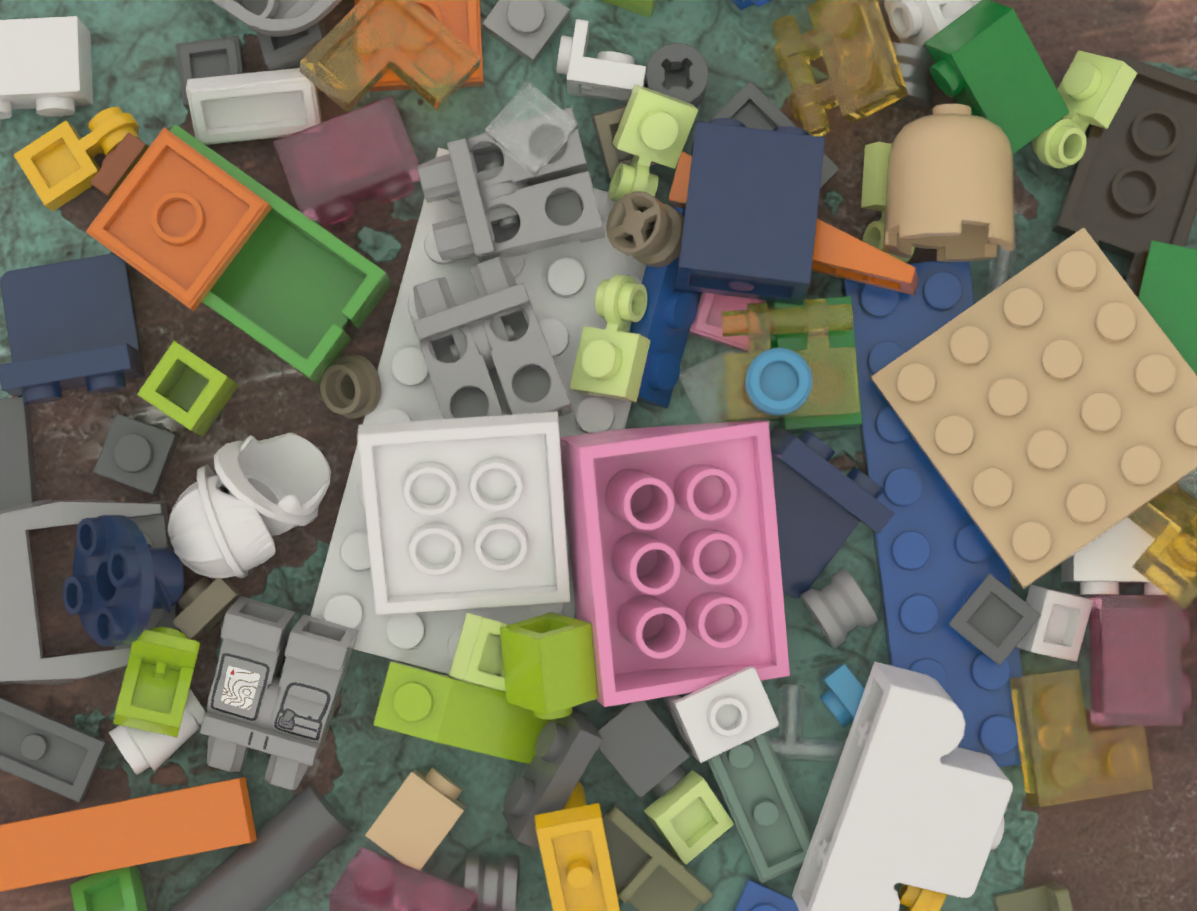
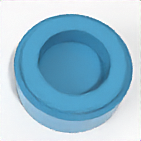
[745,348,812,416]

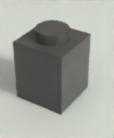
[597,701,690,798]

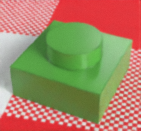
[70,866,148,911]

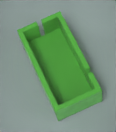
[170,124,392,386]

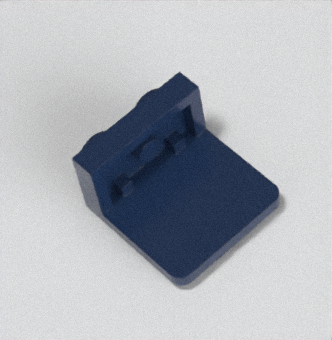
[0,253,145,405]
[770,425,895,598]

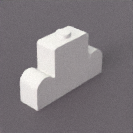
[792,661,1013,911]

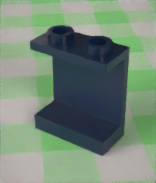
[675,118,825,305]

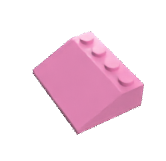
[559,420,790,707]

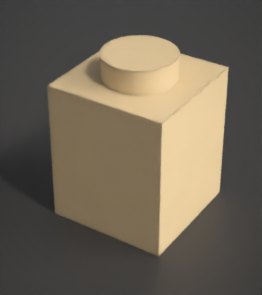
[365,767,467,874]

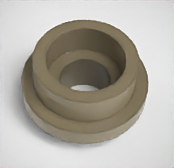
[320,354,381,419]

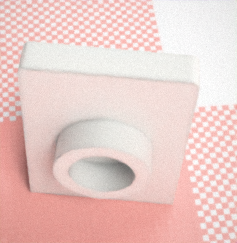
[663,666,779,763]

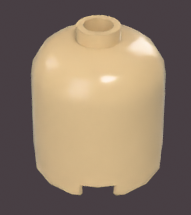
[883,104,1015,262]

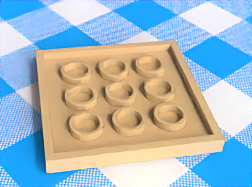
[871,227,1197,590]

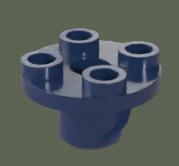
[62,515,185,647]

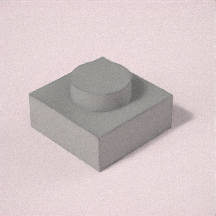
[482,0,570,65]

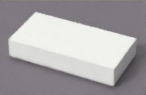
[186,66,323,145]

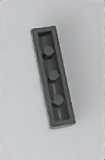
[168,783,354,911]

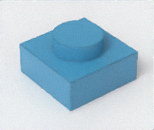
[819,663,865,728]

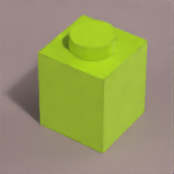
[137,341,239,437]
[500,612,598,719]

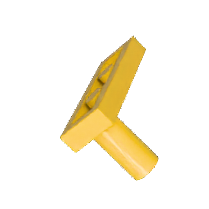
[534,781,620,911]

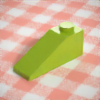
[373,661,580,765]

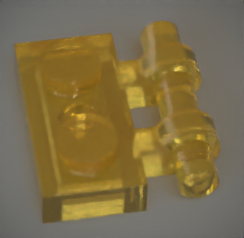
[772,0,909,137]
[721,299,860,421]

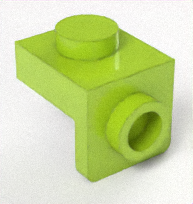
[113,627,200,738]

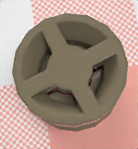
[606,191,684,268]

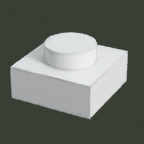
[1016,584,1094,662]

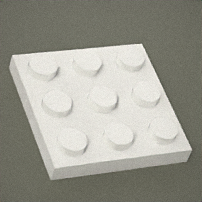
[357,412,570,615]

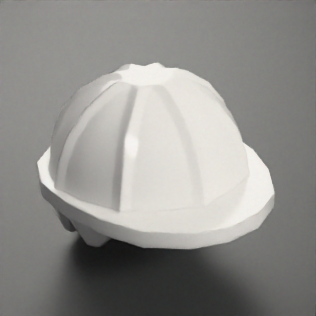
[214,433,331,536]
[168,465,275,579]

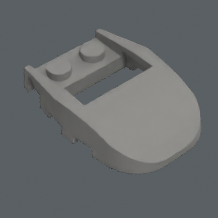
[0,499,181,686]

